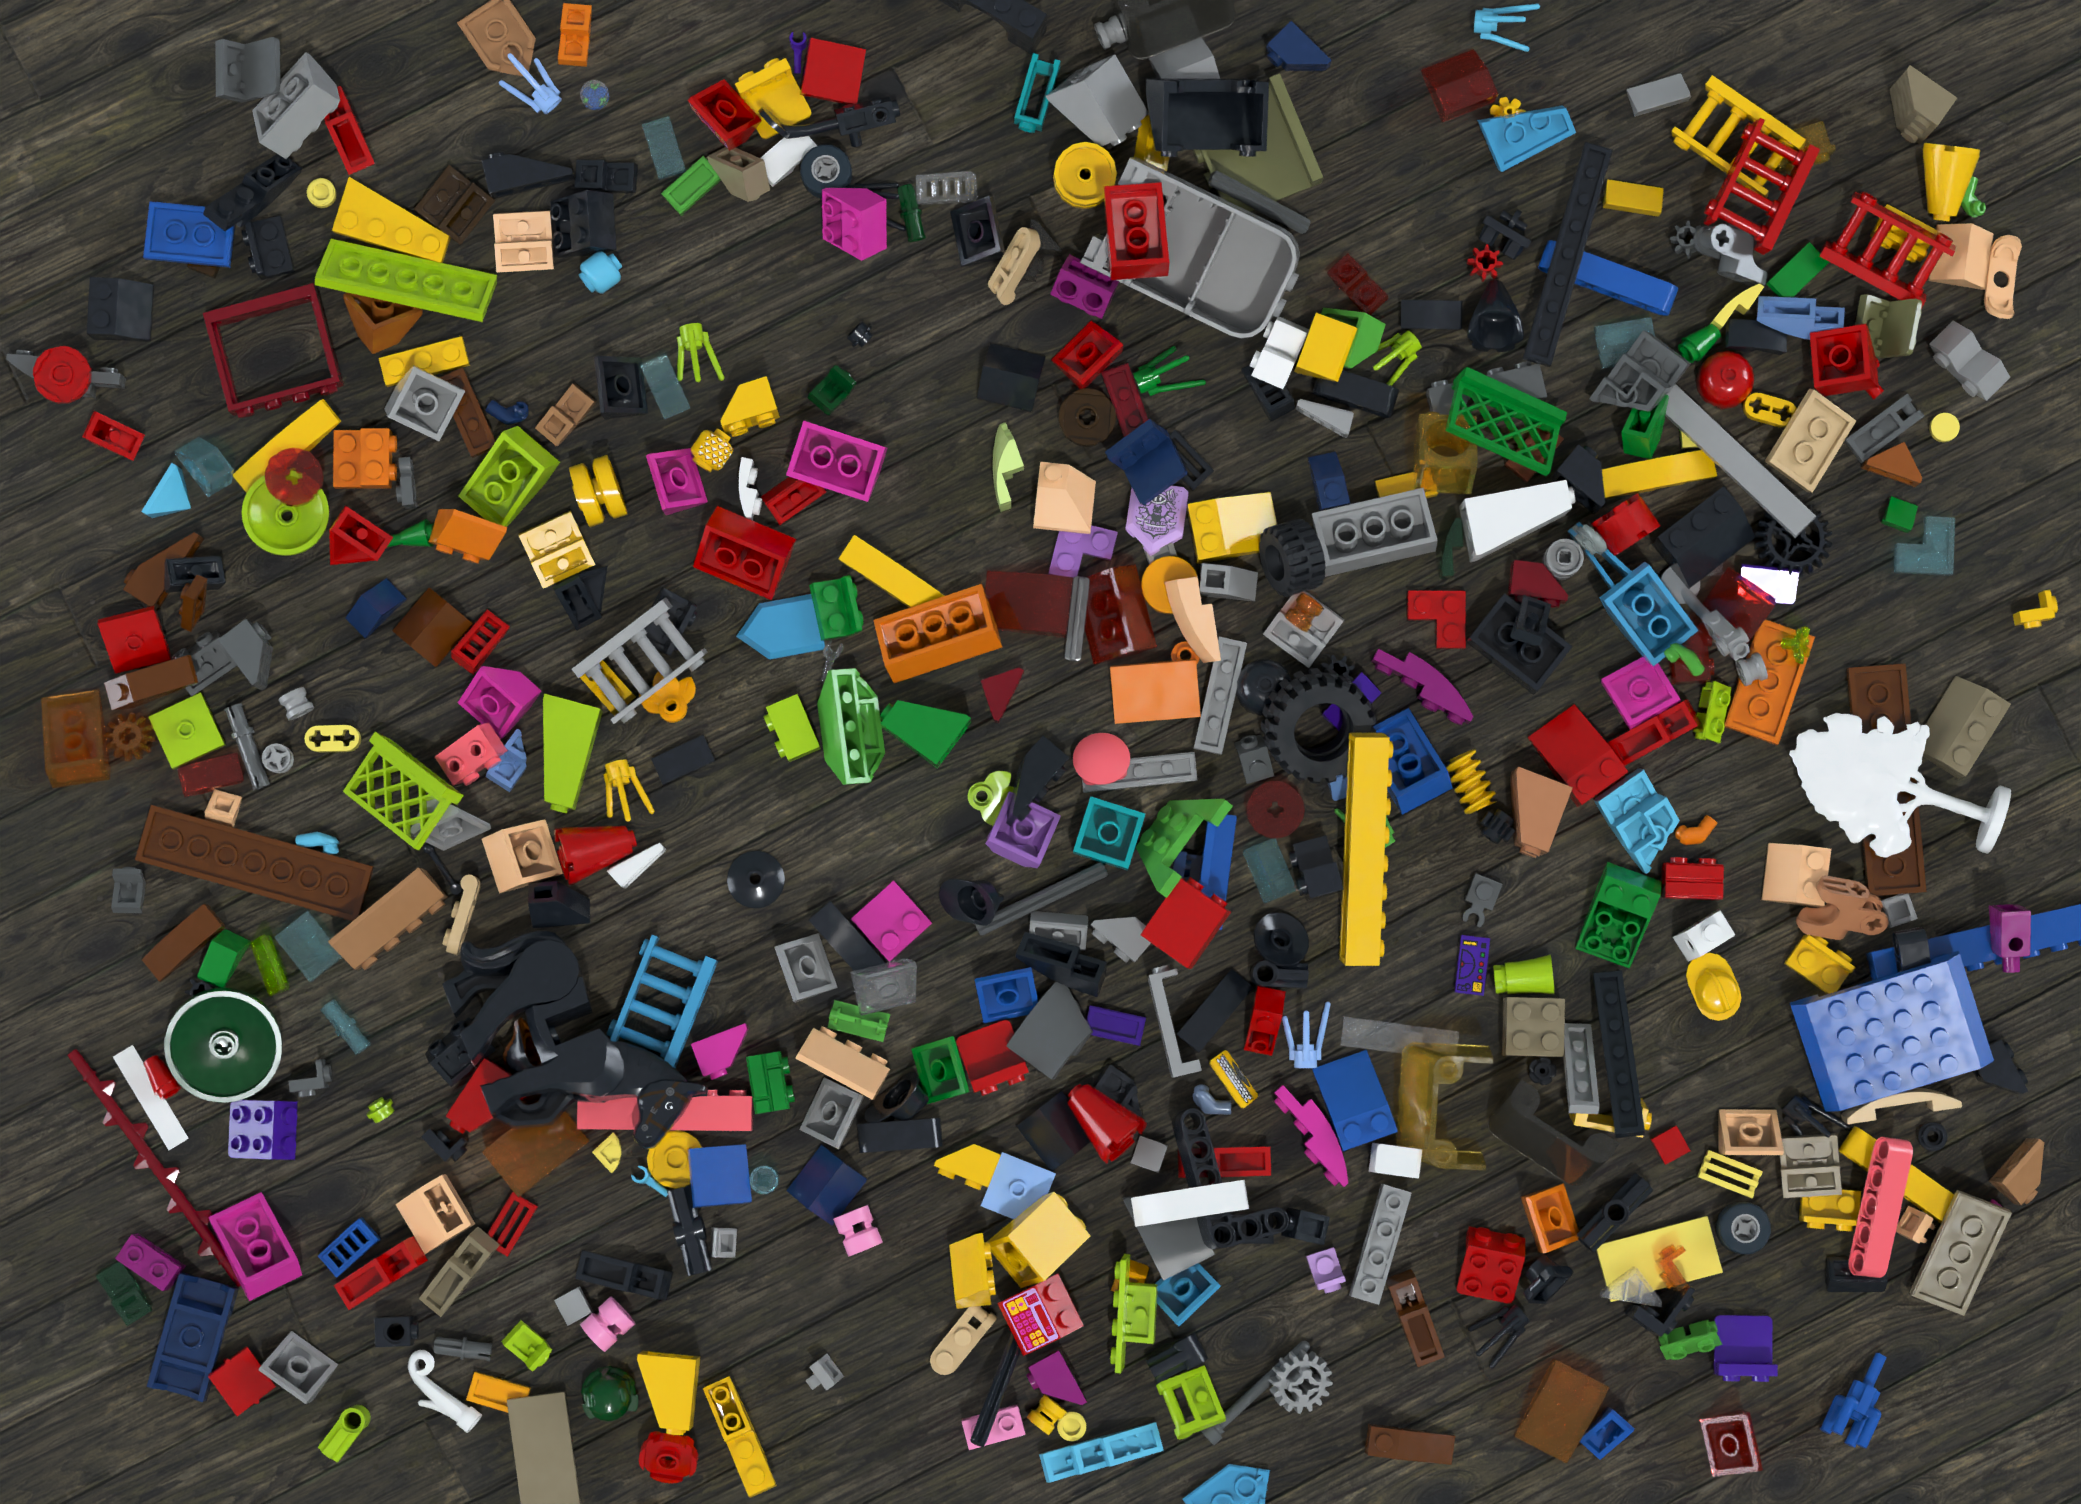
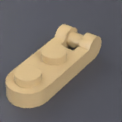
[988,227,1041,305]
[443,875,481,955]
[930,1306,998,1375]

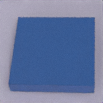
[687,1144,752,1208]

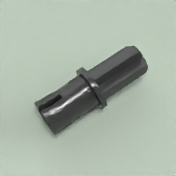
[433,1337,493,1362]

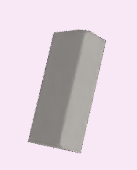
[1626,73,1691,117]
[1029,911,1088,951]

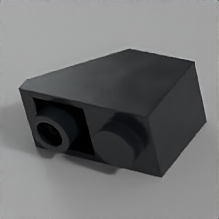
[528,881,590,928]
[1973,1039,2028,1094]

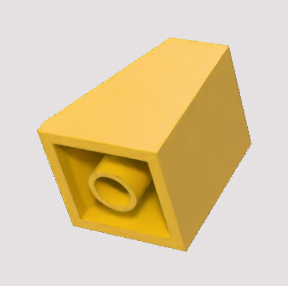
[987,1192,1090,1288]
[637,1351,700,1435]

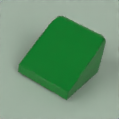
[1881,496,1918,533]

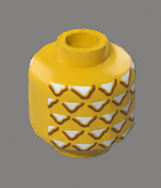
[691,429,733,472]

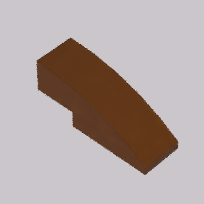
[142,904,226,982]
[1386,1269,1445,1367]

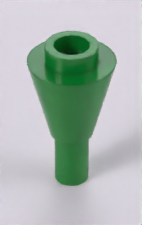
[387,519,434,547]

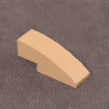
[1165,577,1221,663]

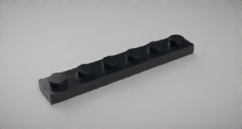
[1593,970,1645,1138]

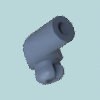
[1192,1084,1231,1115]

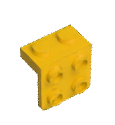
[735,58,811,139]

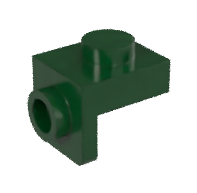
[807,365,856,416]

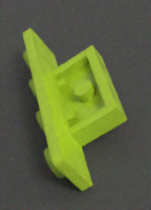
[1111,1254,1158,1374]

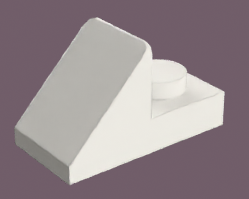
[1369,1143,1422,1178]

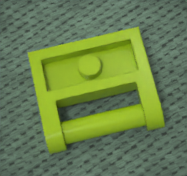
[1156,1365,1226,1440]

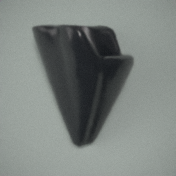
[1467,279,1524,352]

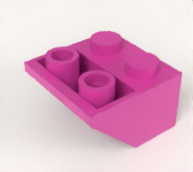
[822,188,887,261]

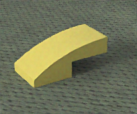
[1710,284,1764,330]

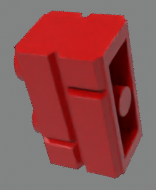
[1661,857,1724,900]

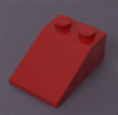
[1104,182,1170,280]
[1527,704,1628,807]

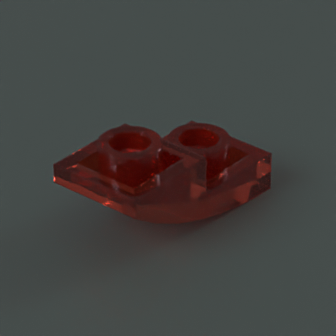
[1327,253,1389,315]
[177,753,244,797]

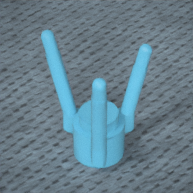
[1474,4,1540,52]

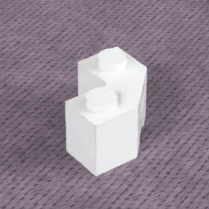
[1250,316,1309,389]

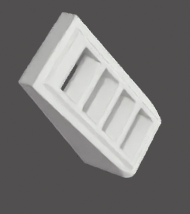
[607,843,666,888]

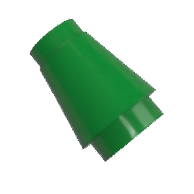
[1678,324,1721,363]

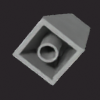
[1046,55,1149,146]

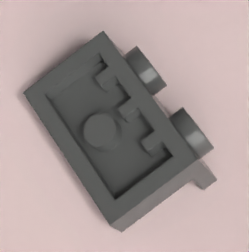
[172,630,237,696]

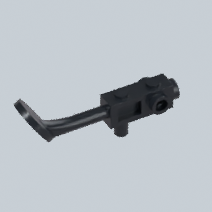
[758,96,900,147]

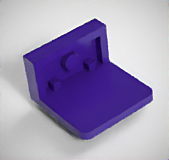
[228,1100,298,1160]
[1714,1315,1778,1382]

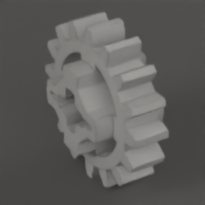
[1269,1349,1333,1414]

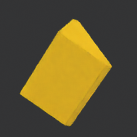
[1294,313,1358,382]

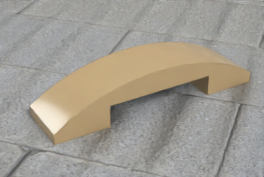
[1841,1088,1962,1124]

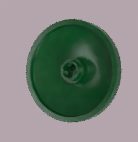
[164,988,283,1103]

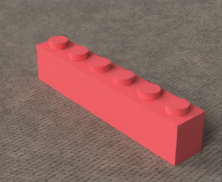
[577,1090,753,1131]

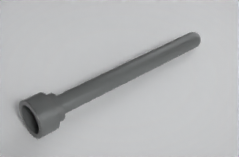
[1201,1341,1310,1445]

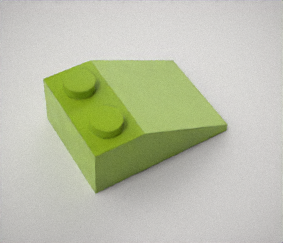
[459,426,560,527]

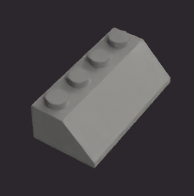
[1312,488,1438,577]

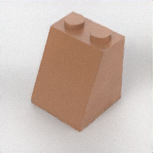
[1510,767,1573,858]

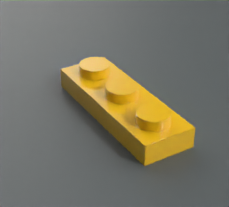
[379,336,470,387]

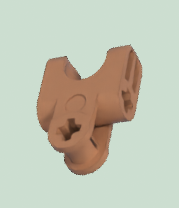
[1796,876,1889,940]

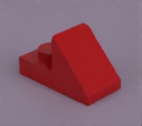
[82,411,145,461]

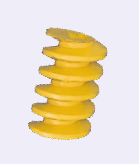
[1446,749,1497,814]

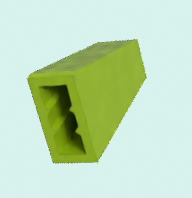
[543,694,603,814]

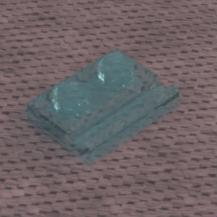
[1594,317,1655,369]
[275,911,343,982]

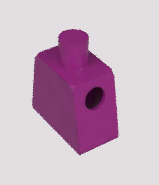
[1989,904,2031,973]

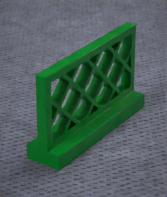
[1445,367,1567,476]

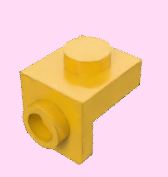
[2013,590,2058,629]

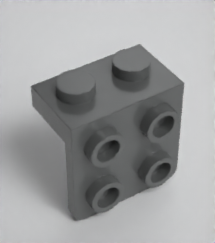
[215,37,281,103]

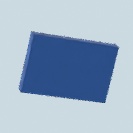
[143,201,235,268]

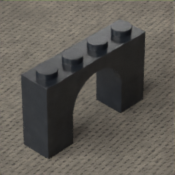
[939,0,1047,55]

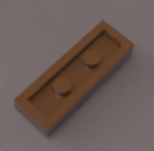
[440,368,496,458]

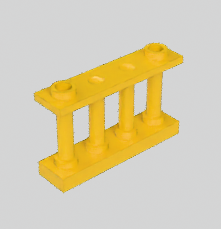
[1672,75,1806,198]

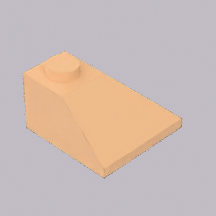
[1033,462,1096,534]

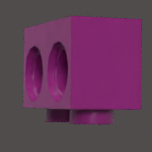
[1050,254,1119,319]
[115,1233,186,1291]

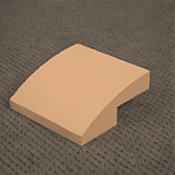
[493,210,554,272]

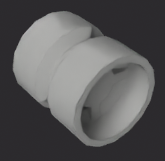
[1542,539,1584,580]

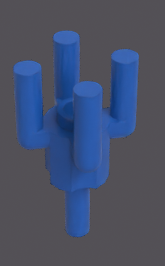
[1820,1353,1887,1449]

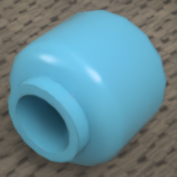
[578,251,622,294]

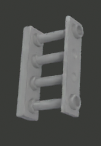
[572,598,708,724]

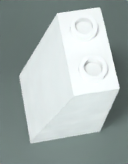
[1459,480,1575,562]

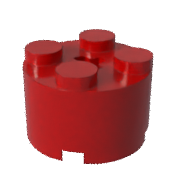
[1591,493,1661,556]

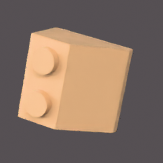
[482,819,563,893]
[1761,843,1831,908]

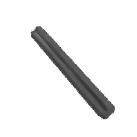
[975,862,1108,935]

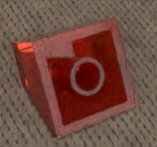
[1421,49,1498,123]
[1695,566,1776,644]

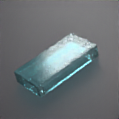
[642,116,686,180]

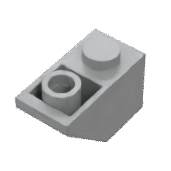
[1199,563,1258,601]
[1090,917,1151,963]

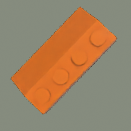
[873,584,1002,683]

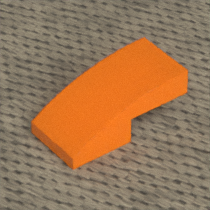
[558,3,592,67]

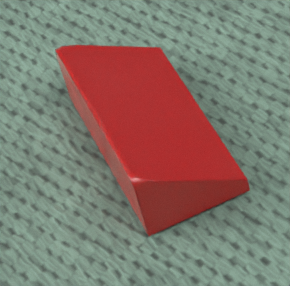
[761,477,826,525]

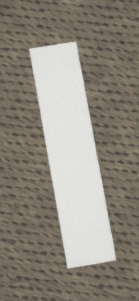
[113,1045,189,1150]

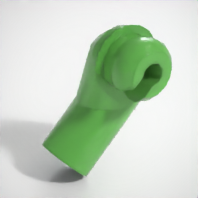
[1961,176,1986,217]
[1664,643,1705,676]

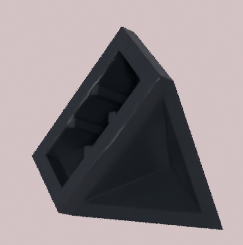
[553,566,608,631]

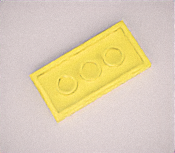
[1596,1216,1723,1302]

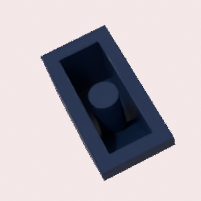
[1266,21,1332,71]
[1308,452,1350,511]

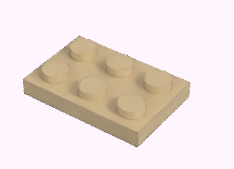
[1765,389,1856,493]

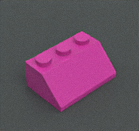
[786,421,888,502]

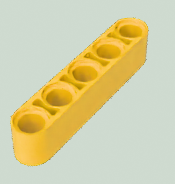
[1838,1126,1954,1224]

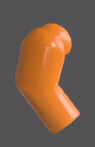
[1675,815,1718,845]

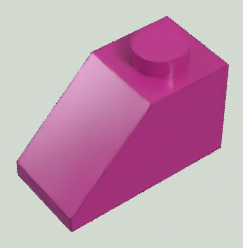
[691,1023,749,1080]

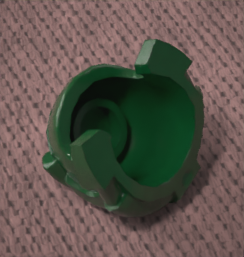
[581,1366,639,1422]

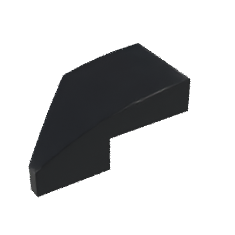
[1092,1063,1142,1117]

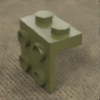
[1855,294,1922,359]

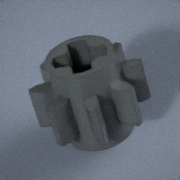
[1670,221,1702,259]

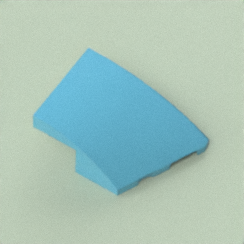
[1594,768,1680,874]

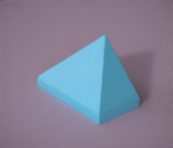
[141,463,191,518]

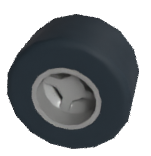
[800,145,852,199]
[1716,1202,1771,1254]

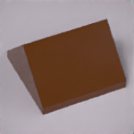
[392,587,473,668]

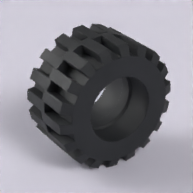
[1259,519,1326,597]

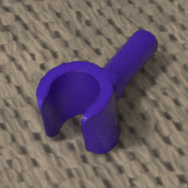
[789,32,807,74]

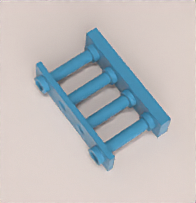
[607,935,718,1068]

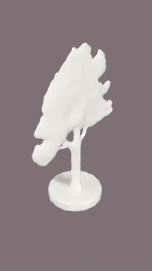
[1789,713,2011,857]

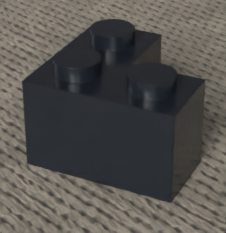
[1288,835,1344,901]

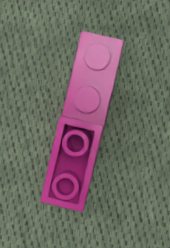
[1273,1085,1348,1187]

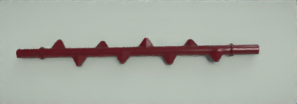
[67,1049,241,1288]

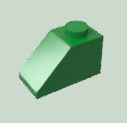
[1621,395,1669,459]

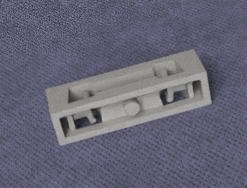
[1349,1184,1412,1305]

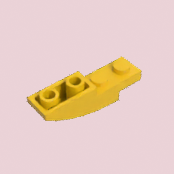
[703,1376,777,1498]

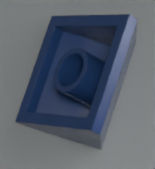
[786,1144,868,1226]

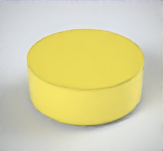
[307,178,337,208]
[1929,413,1960,442]
[1057,1411,1086,1441]

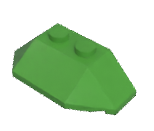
[817,668,885,785]

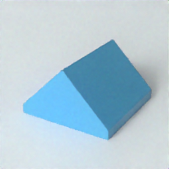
[1155,1263,1221,1326]

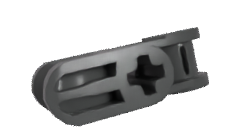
[1694,218,1767,286]

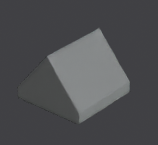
[710,1227,737,1258]

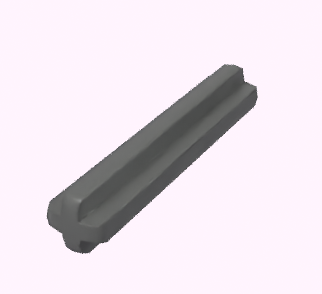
[1064,576,1090,661]

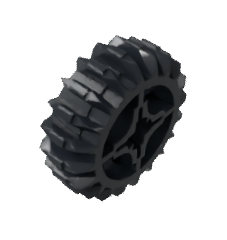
[1754,504,1832,578]

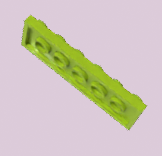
[315,239,497,322]

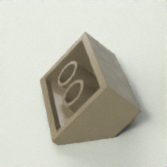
[1890,65,1957,144]
[1923,676,2011,779]

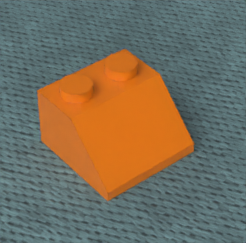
[429,509,508,564]

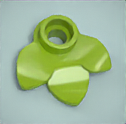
[968,771,1014,826]

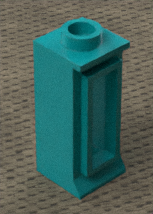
[1014,53,1061,133]

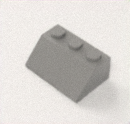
[252,52,340,159]

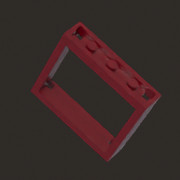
[203,283,344,418]

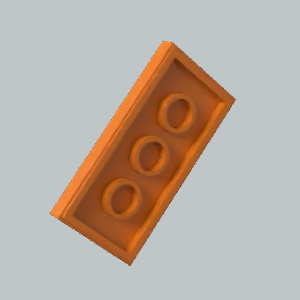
[1724,618,1815,745]

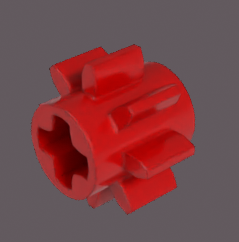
[1467,244,1503,282]

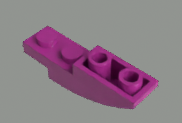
[1371,649,1473,726]

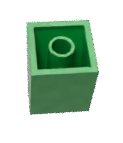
[880,700,971,769]

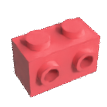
[435,722,508,786]

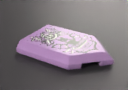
[1125,486,1189,556]

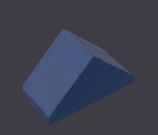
[1578,1406,1635,1460]

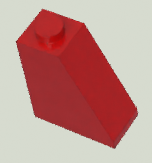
[446,1058,530,1134]

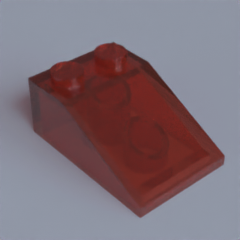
[985,571,1073,638]

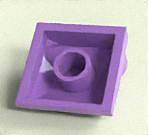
[985,791,1061,868]

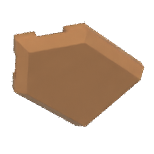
[457,0,536,77]

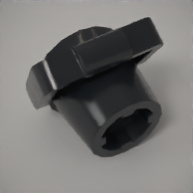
[1523,1254,1574,1304]

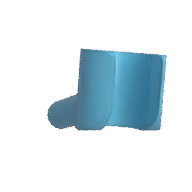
[631,1166,669,1197]

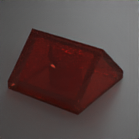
[1700,1409,1763,1477]

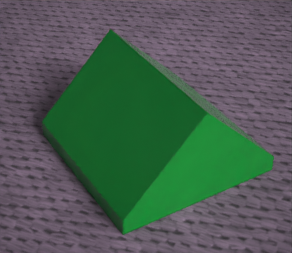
[911,1036,970,1104]

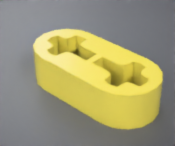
[305,725,361,753]

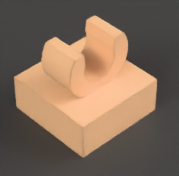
[1896,1206,1935,1244]

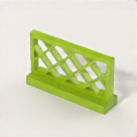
[343,732,464,850]

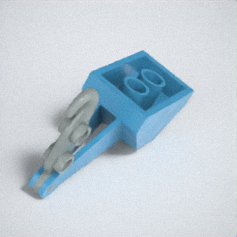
[1568,522,1699,666]

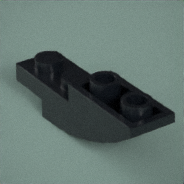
[203,154,302,231]

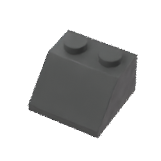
[218,619,273,691]

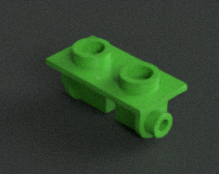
[827,1000,890,1042]
[1659,1319,1722,1360]

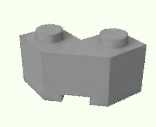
[1929,321,2010,401]

